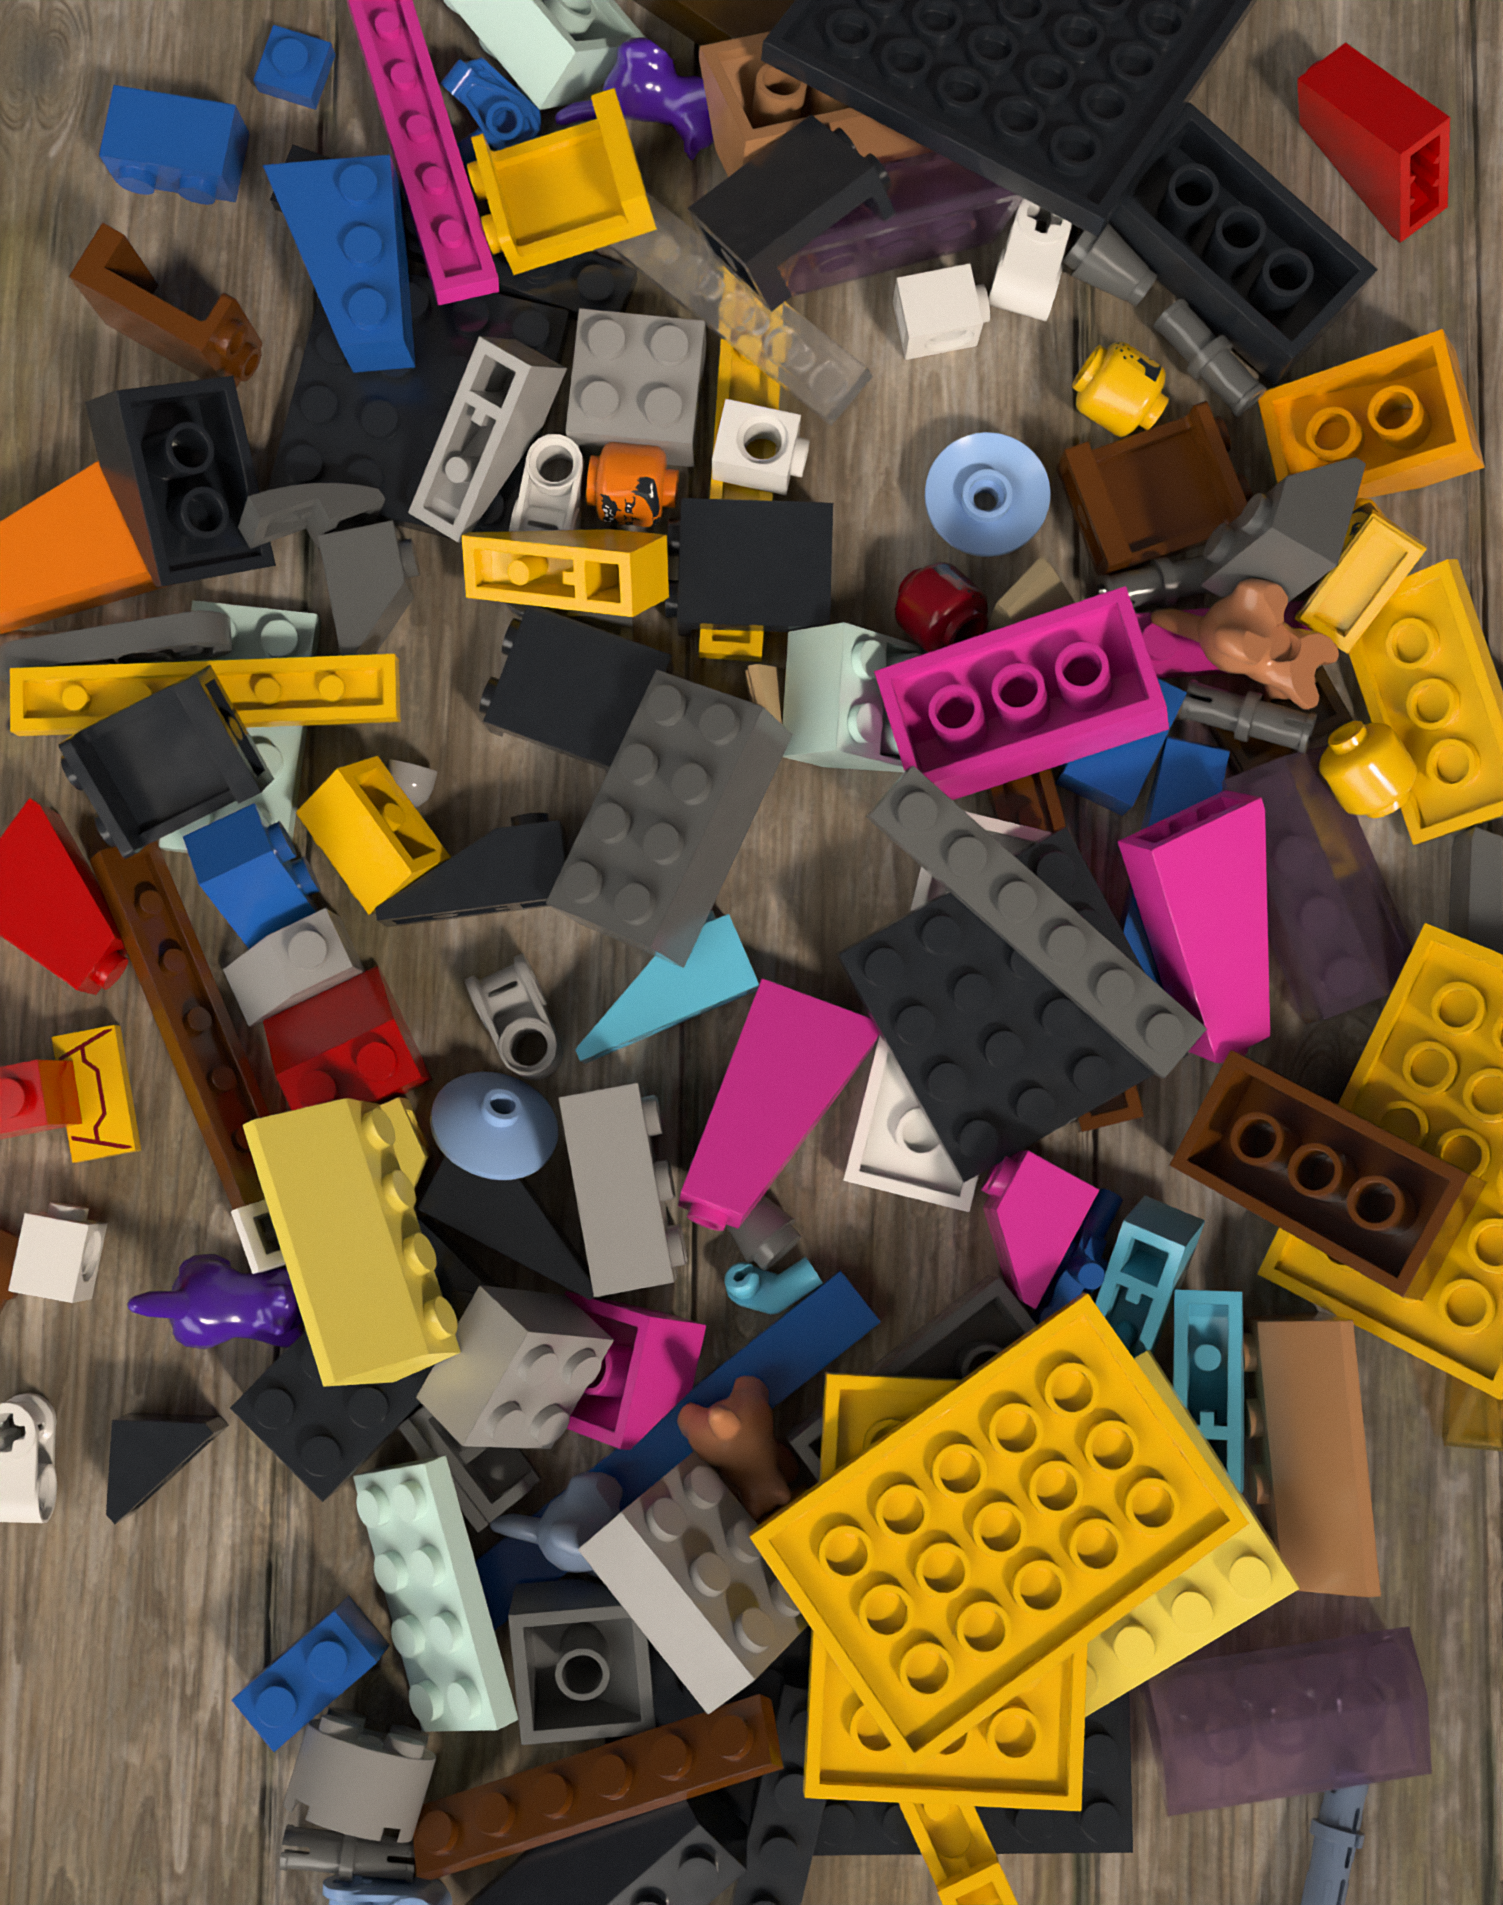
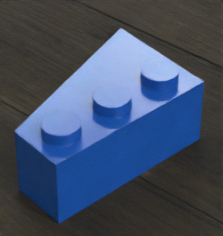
[263,154,415,373]

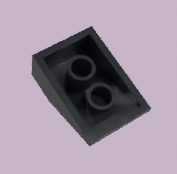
[85,376,276,588]

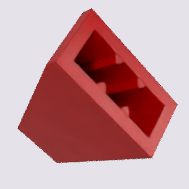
[1297,42,1450,243]
[0,798,128,995]

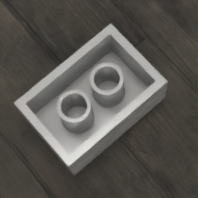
[559,1083,688,1297]
[578,1451,809,1714]

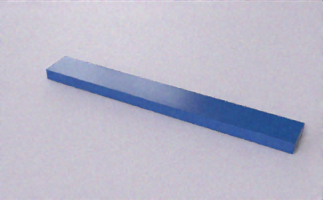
[475,1270,881,1631]

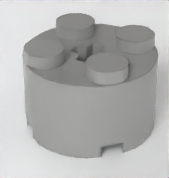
[283,1707,437,1843]

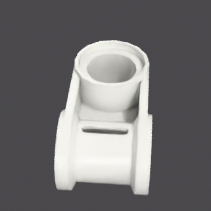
[988,198,1072,321]
[509,434,587,532]
[0,1393,57,1523]

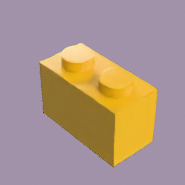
[295,756,451,915]

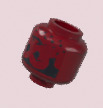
[895,562,988,653]

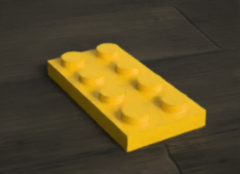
[1349,559,1503,845]

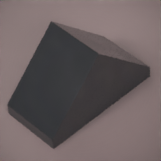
[106,1412,229,1525]

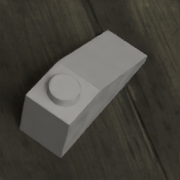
[408,336,567,543]

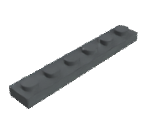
[865,766,1207,1079]

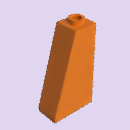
[0,461,175,634]

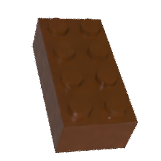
[1169,1050,1487,1301]

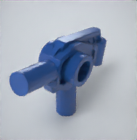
[440,57,542,169]
[1030,1188,1123,1325]

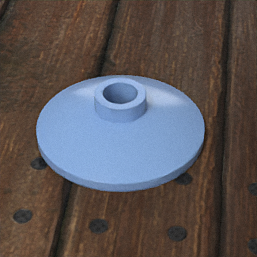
[924,432,1050,557]
[430,1072,558,1180]

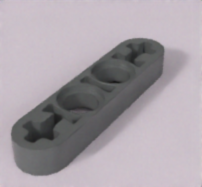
[0,611,232,684]

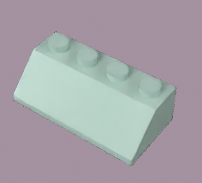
[443,0,646,110]

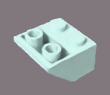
[782,622,928,772]

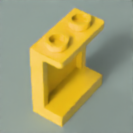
[467,88,657,275]

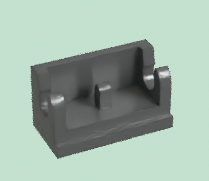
[398,1406,542,1532]

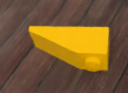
[462,529,669,617]

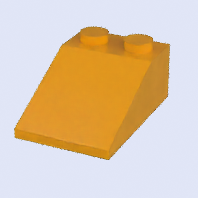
[1258,329,1485,499]

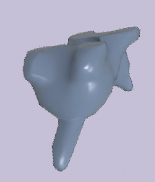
[490,1472,623,1578]

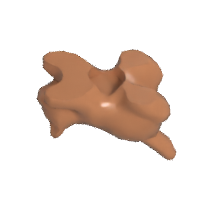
[1151,578,1339,709]
[677,1375,800,1519]

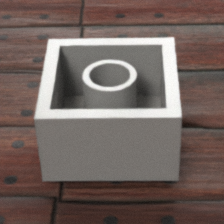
[566,309,707,467]
[416,1285,614,1449]

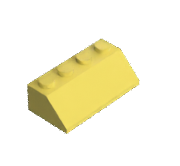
[243,1098,461,1387]

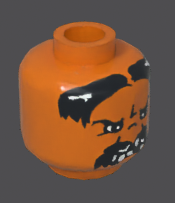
[586,442,679,527]

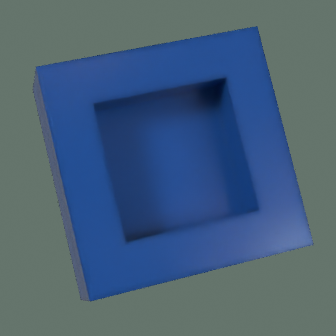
[253,25,336,110]

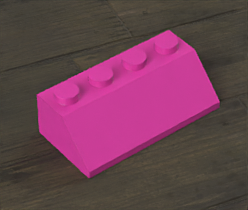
[874,586,1169,800]

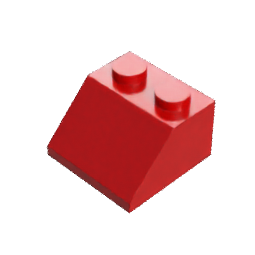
[263,966,433,1111]

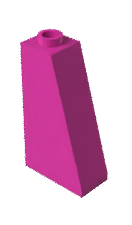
[1118,790,1270,1063]
[678,978,879,1231]

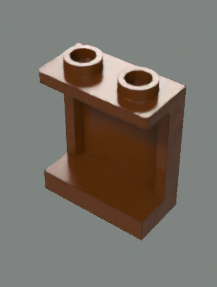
[69,222,262,388]
[1056,401,1253,577]

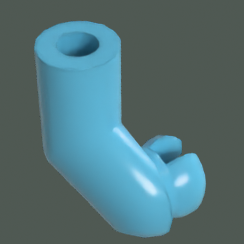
[724,1256,823,1314]

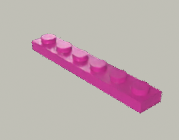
[346,0,499,305]

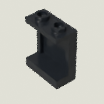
[687,114,896,312]
[665,498,834,637]
[479,605,674,774]
[59,665,274,859]

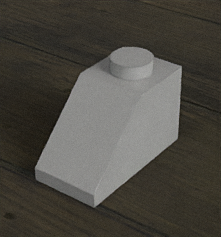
[223,908,366,1027]

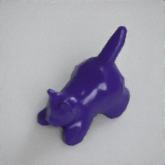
[555,37,714,160]
[127,1254,304,1350]

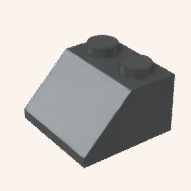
[1200,457,1366,602]
[508,1578,656,1745]

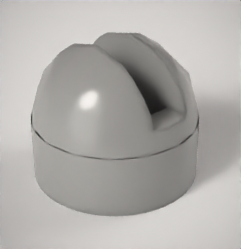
[386,759,437,808]

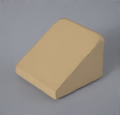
[745,664,786,724]

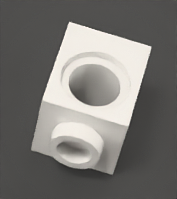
[893,264,990,360]
[712,399,810,495]
[8,1202,108,1303]

